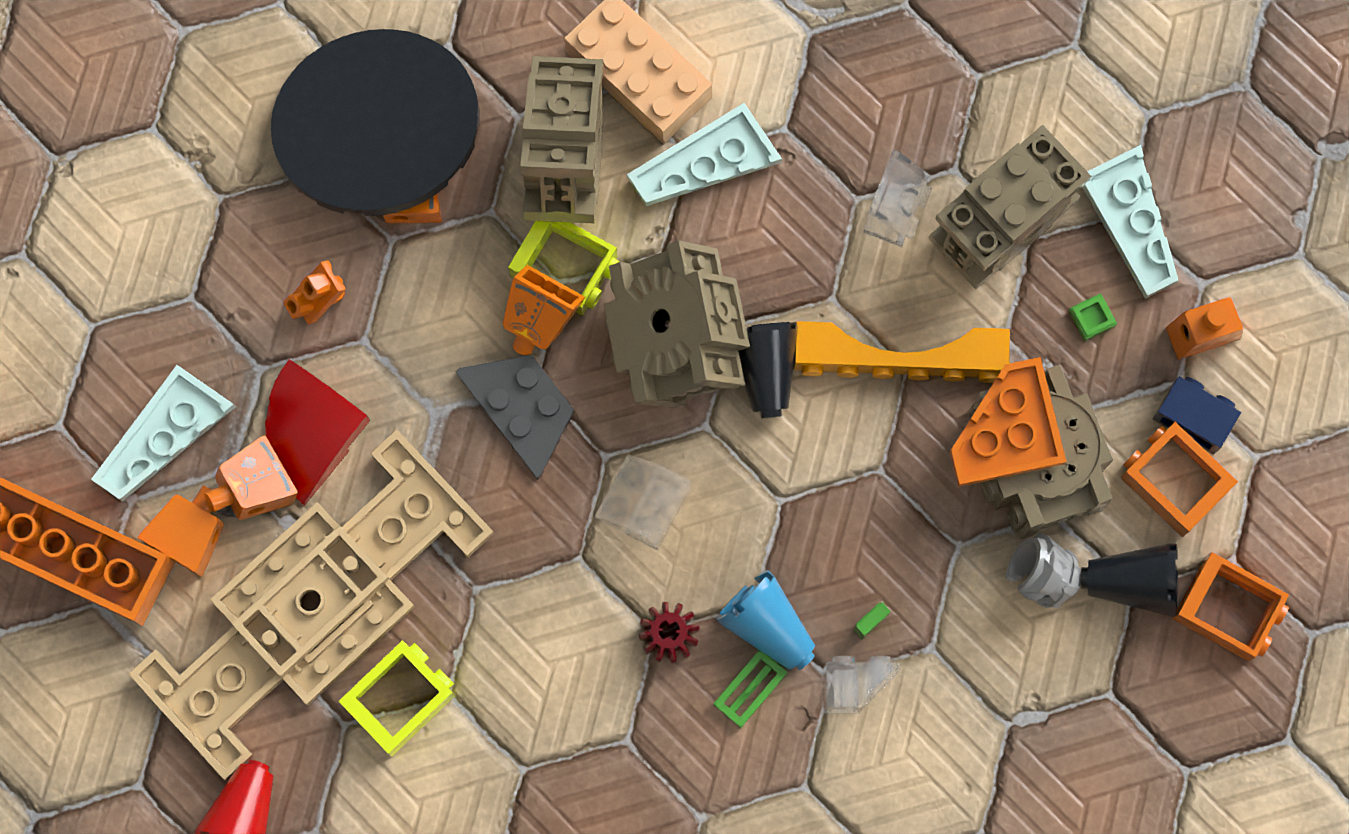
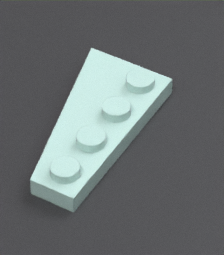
[627,103,782,206]
[1082,145,1178,299]
[91,365,236,502]

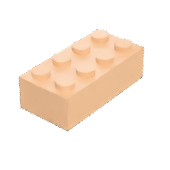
[564,0,712,145]

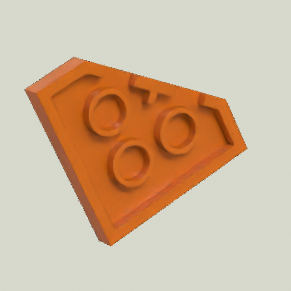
[950,357,1067,487]

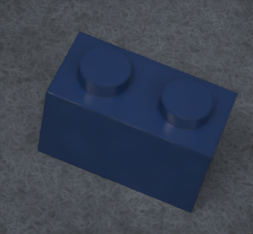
[1152,376,1242,455]

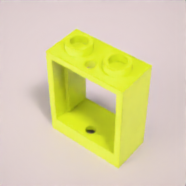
[508,221,620,316]
[339,640,455,756]

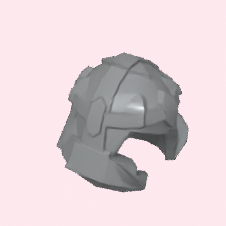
[1006,532,1081,608]

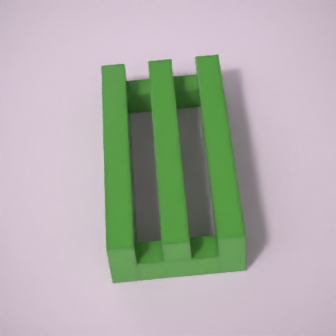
[713,650,788,729]

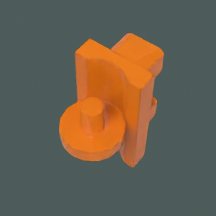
[283,260,346,325]

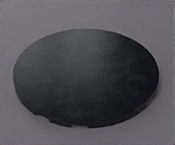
[271,29,480,216]

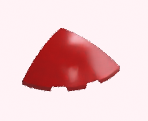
[265,359,370,506]

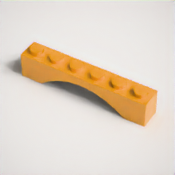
[794,321,1010,383]

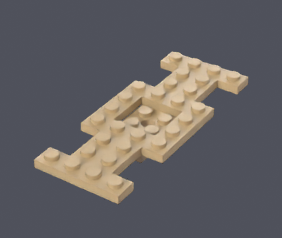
[129,429,494,781]

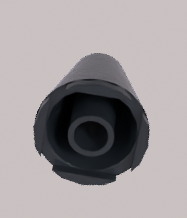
[738,322,798,419]
[1081,543,1178,616]

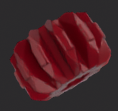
[639,602,700,664]

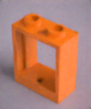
[1121,422,1238,537]
[1172,552,1289,662]

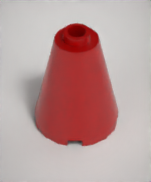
[192,760,274,834]

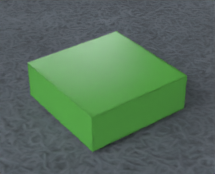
[1068,293,1117,342]
[854,602,891,640]

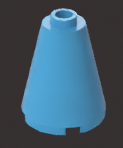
[716,570,815,670]

